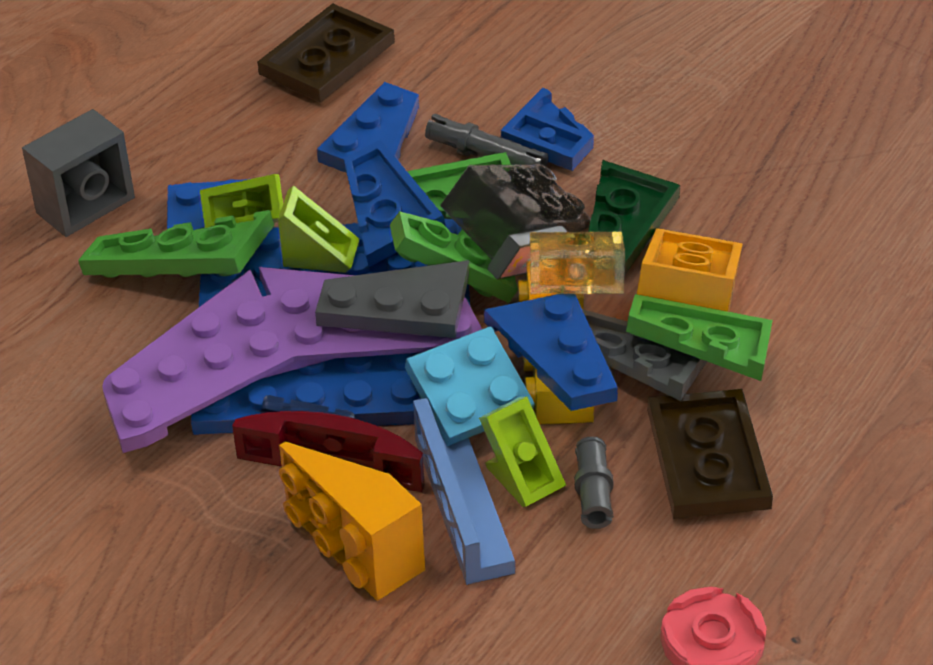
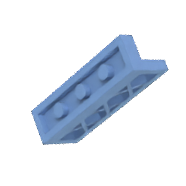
[413,398,515,585]

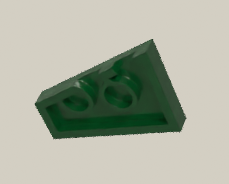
[584,160,680,276]

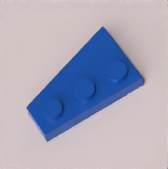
[317,82,419,173]
[344,140,446,267]
[484,291,618,411]

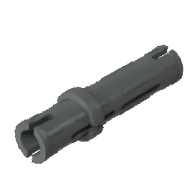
[425,114,548,179]

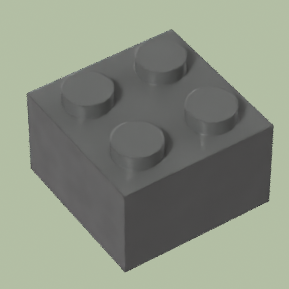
[22,109,135,237]

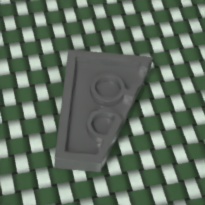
[315,260,469,338]
[582,309,707,401]

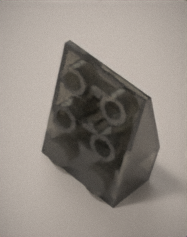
[440,164,591,260]

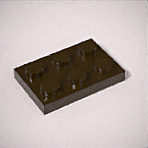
[257,3,395,103]
[647,389,773,519]

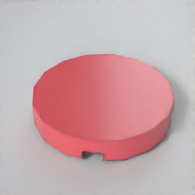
[660,587,767,665]

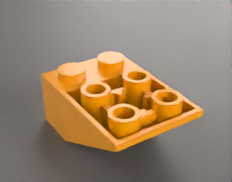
[279,442,425,601]

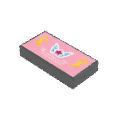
[487,226,571,280]

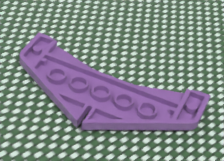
[102,267,482,453]

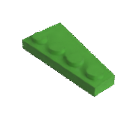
[78,210,274,278]

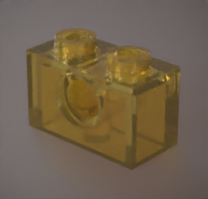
[530,232,625,294]

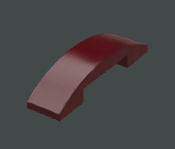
[232,411,425,492]

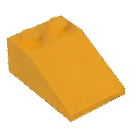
[637,228,743,312]

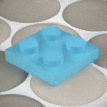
[405,326,535,446]

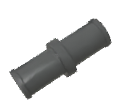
[574,437,614,529]

